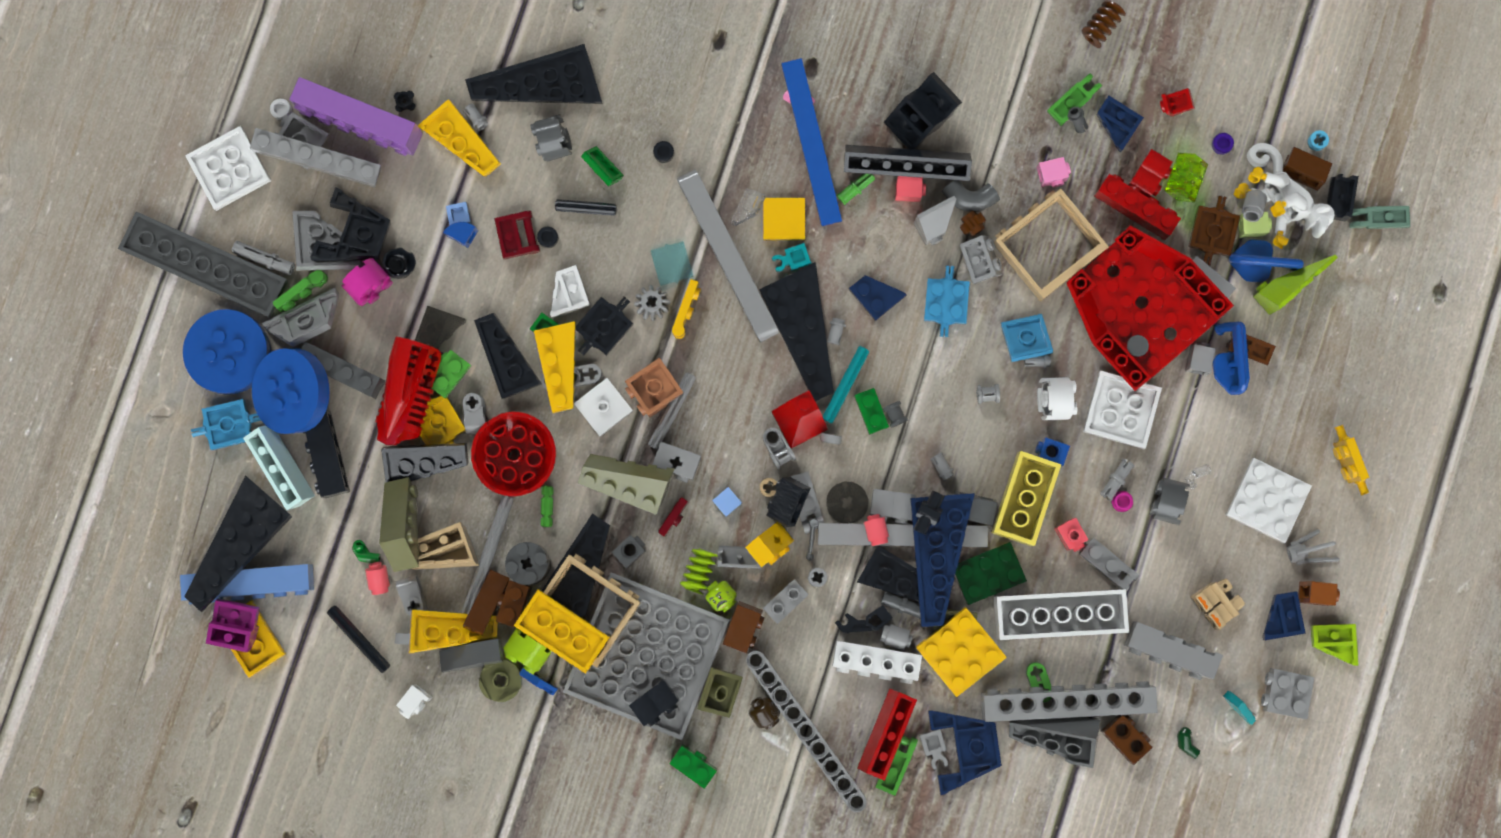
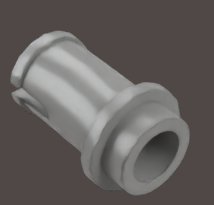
[463,104,488,131]
[827,318,846,345]
[1024,354,1051,369]
[930,453,954,481]

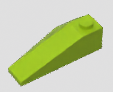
[1253,255,1338,315]

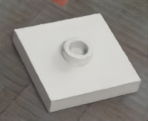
[574,378,633,437]

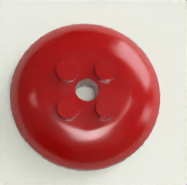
[471,412,556,497]

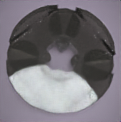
[826,481,869,524]

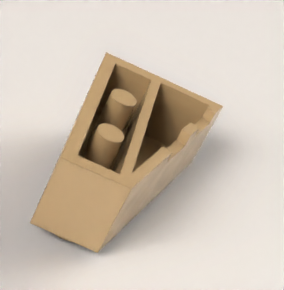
[412,522,479,570]

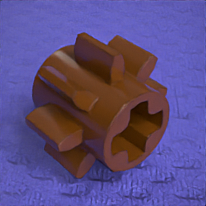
[960,211,986,237]

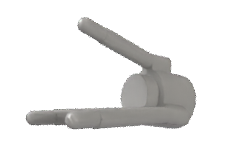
[1286,529,1340,565]

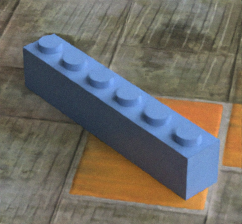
[180,564,314,605]

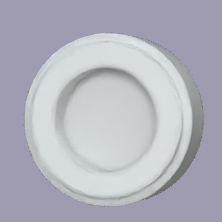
[270,99,292,121]

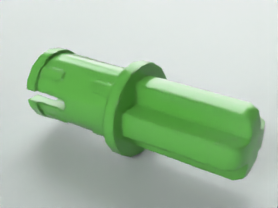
[836,173,875,206]

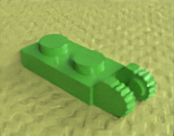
[1047,73,1102,126]
[273,270,328,312]

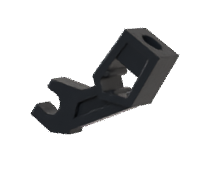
[835,605,893,634]

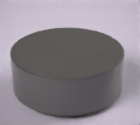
[1127,335,1149,357]

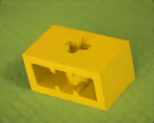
[745,522,794,567]

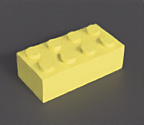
[991,451,1061,547]

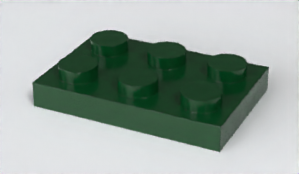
[955,542,1027,605]

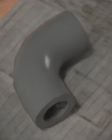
[942,180,1000,212]

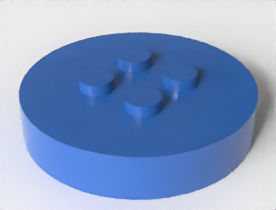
[183,309,271,395]
[252,349,330,434]

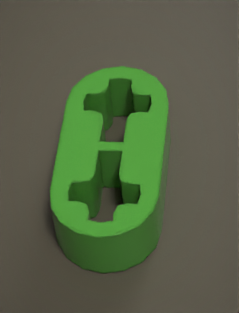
[1026,662,1051,702]

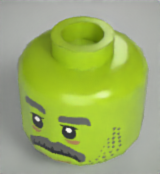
[705,580,737,612]

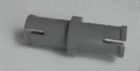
[881,591,920,619]

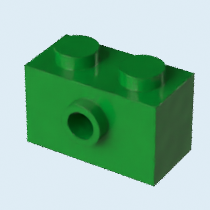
[669,744,718,789]

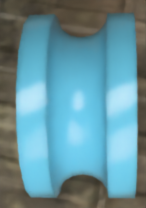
[1307,130,1329,151]

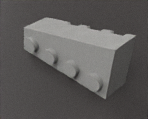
[1124,622,1223,680]

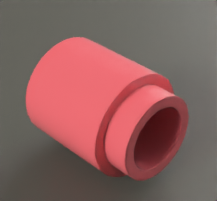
[864,514,889,546]
[365,562,390,595]

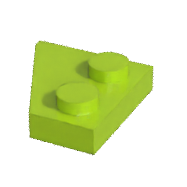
[1311,624,1358,666]

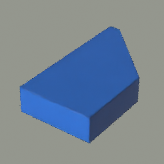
[519,668,558,695]

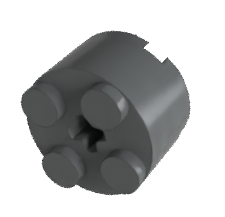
[530,114,572,162]
[1149,478,1190,525]
[505,542,551,585]

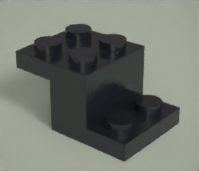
[884,72,962,149]

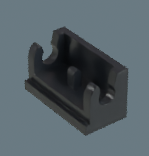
[1327,174,1359,222]

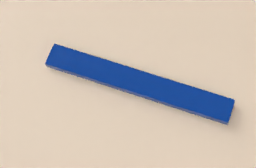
[781,58,842,227]

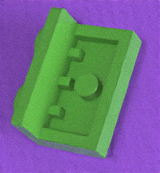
[432,349,472,399]

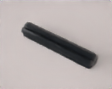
[555,199,617,216]

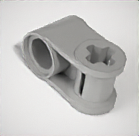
[463,393,488,435]
[763,428,796,469]
[396,575,427,616]

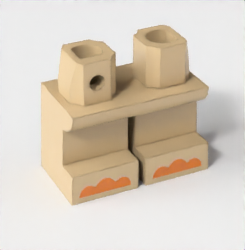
[1190,579,1245,630]

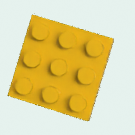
[916,607,1007,697]

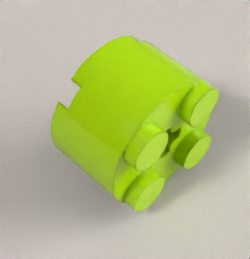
[503,628,552,675]

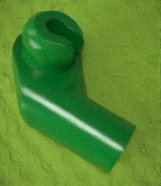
[352,540,381,563]

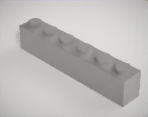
[250,128,381,187]

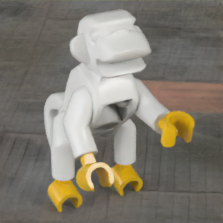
[1233,143,1335,249]

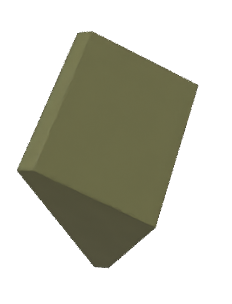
[697,667,743,718]

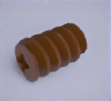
[1082,0,1126,48]

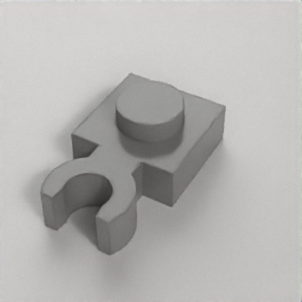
[919,729,948,770]

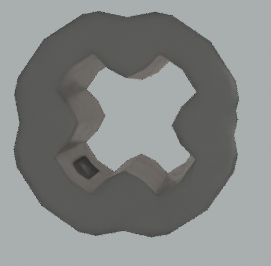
[883,401,908,428]

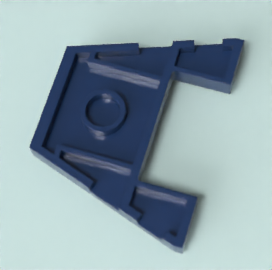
[928,710,1002,795]

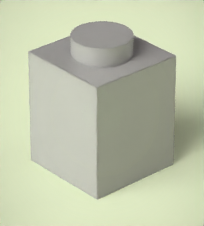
[1186,342,1216,376]

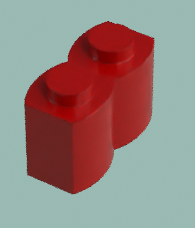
[1129,149,1173,198]

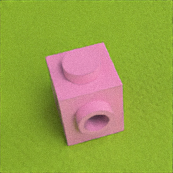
[1036,157,1071,188]

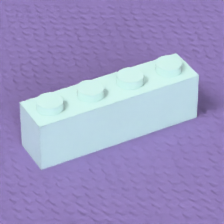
[243,426,315,510]

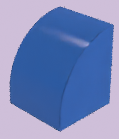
[443,222,478,248]

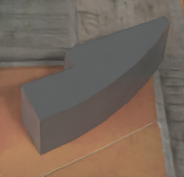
[439,639,504,673]

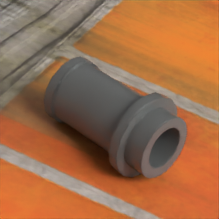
[1068,107,1089,133]

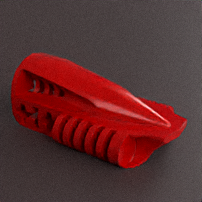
[375,336,441,446]

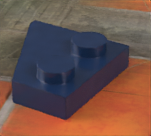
[1096,95,1144,152]
[849,275,907,321]
[1262,591,1306,641]

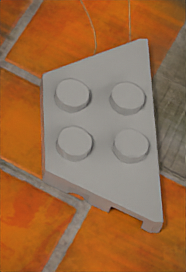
[262,288,339,347]

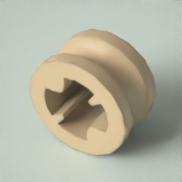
[760,478,777,497]

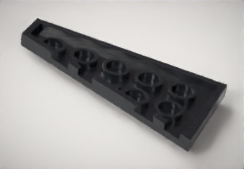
[465,44,603,104]
[184,475,292,612]

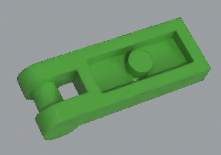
[875,734,918,796]

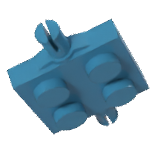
[924,266,970,337]
[191,399,261,450]

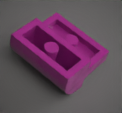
[205,599,260,652]

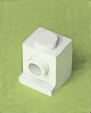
[396,684,433,719]

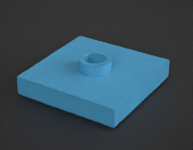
[1001,314,1053,362]

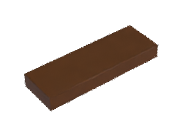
[463,570,510,636]

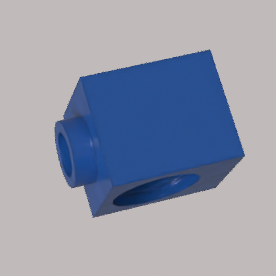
[1035,438,1070,467]

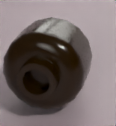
[749,697,780,730]

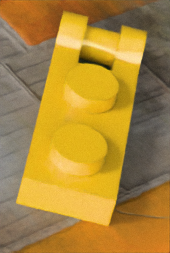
[672,279,701,339]

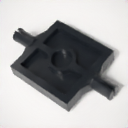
[576,296,634,356]

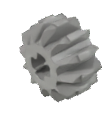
[634,285,670,321]

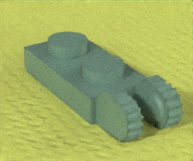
[1350,206,1411,229]

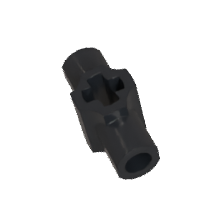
[913,491,945,535]

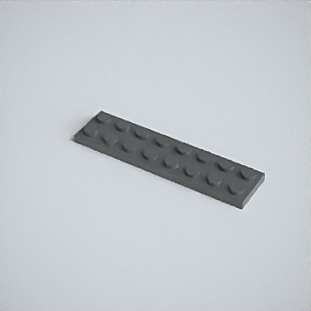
[118,211,288,318]

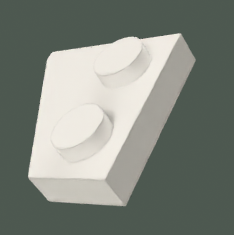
[550,265,590,319]

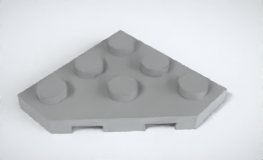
[292,211,361,271]

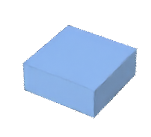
[446,202,471,225]
[712,487,742,517]

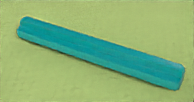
[822,346,869,423]

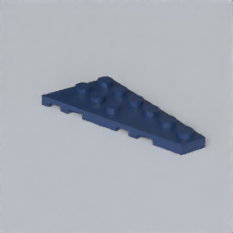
[910,493,975,627]

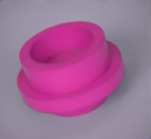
[1111,491,1133,512]

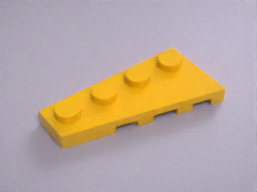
[418,99,501,177]
[534,321,576,413]
[409,610,498,653]

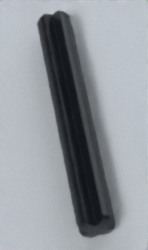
[327,606,390,673]

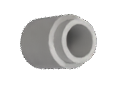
[1242,190,1267,222]
[880,624,913,651]

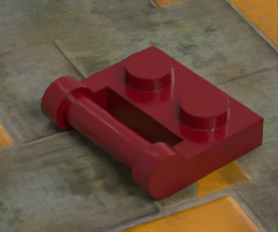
[494,211,540,260]

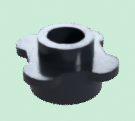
[394,90,416,112]

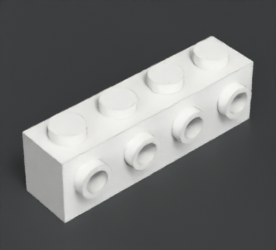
[832,641,922,684]

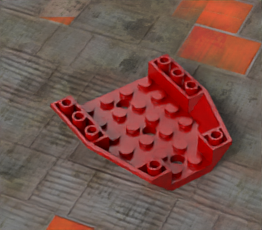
[1066,225,1234,391]

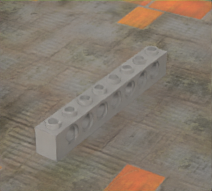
[981,681,1158,722]

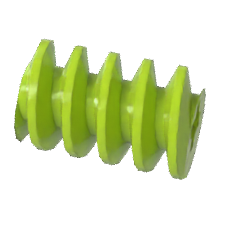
[680,548,718,595]

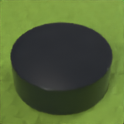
[653,141,674,163]
[537,226,559,248]

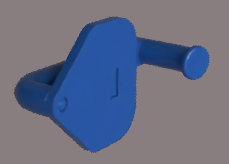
[1228,240,1304,282]
[1213,321,1250,395]

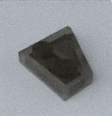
[415,306,466,349]

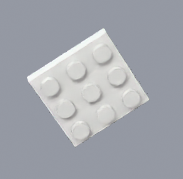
[185,126,271,211]
[1083,371,1162,449]
[1226,458,1312,543]

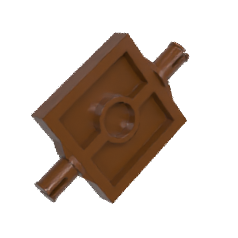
[1188,196,1240,266]

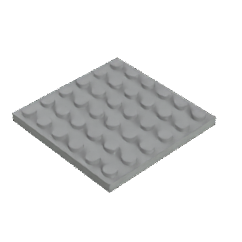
[563,572,730,740]

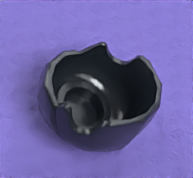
[382,248,416,279]

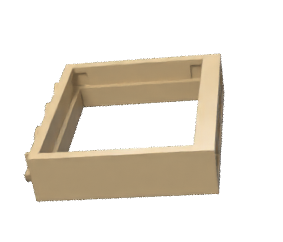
[994,189,1109,302]
[544,554,642,668]

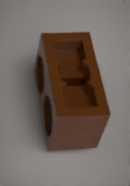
[1101,715,1153,765]

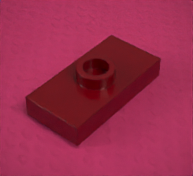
[658,497,689,537]

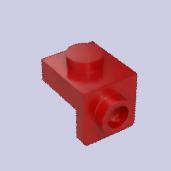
[1160,88,1195,117]

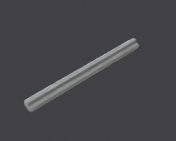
[462,495,514,614]

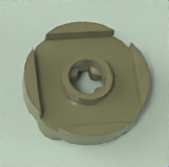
[479,659,522,702]

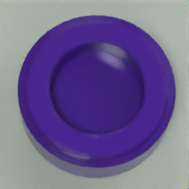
[1211,133,1234,155]

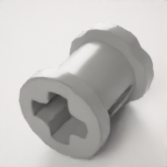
[976,384,1000,404]
[808,568,827,587]

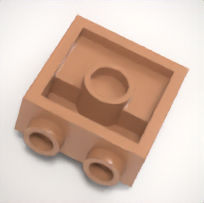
[625,358,684,418]

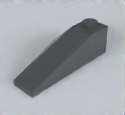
[1009,717,1100,768]

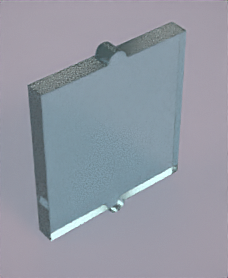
[650,241,693,286]

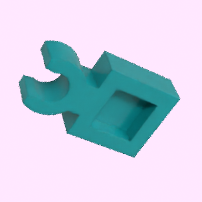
[772,243,811,272]

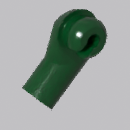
[1177,727,1201,759]

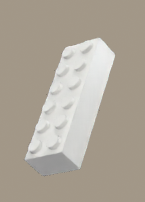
[994,589,1129,640]

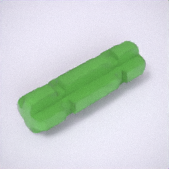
[541,486,553,527]

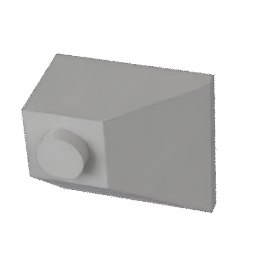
[914,196,956,245]

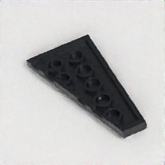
[759,262,834,402]
[541,513,611,620]

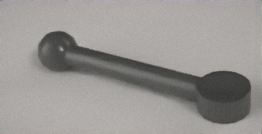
[806,518,818,561]

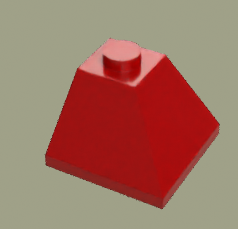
[771,390,828,449]

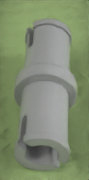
[1100,459,1134,501]

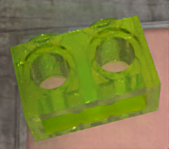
[1165,152,1208,203]

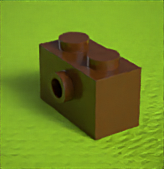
[496,580,532,628]
[723,601,765,654]

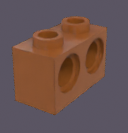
[1298,581,1340,606]

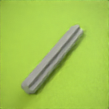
[648,373,696,450]

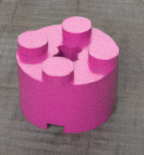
[341,258,393,306]

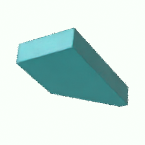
[1223,691,1256,725]

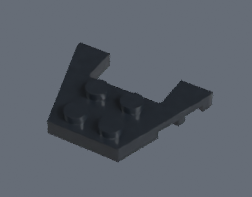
[310,187,391,261]

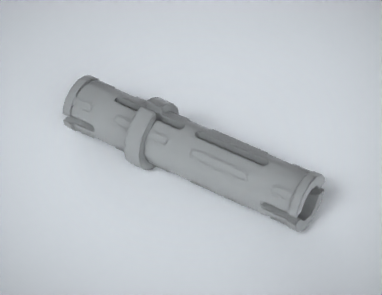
[232,241,295,275]

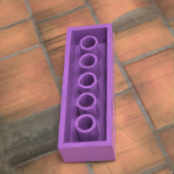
[289,77,423,156]

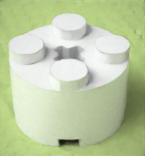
[1037,377,1077,420]

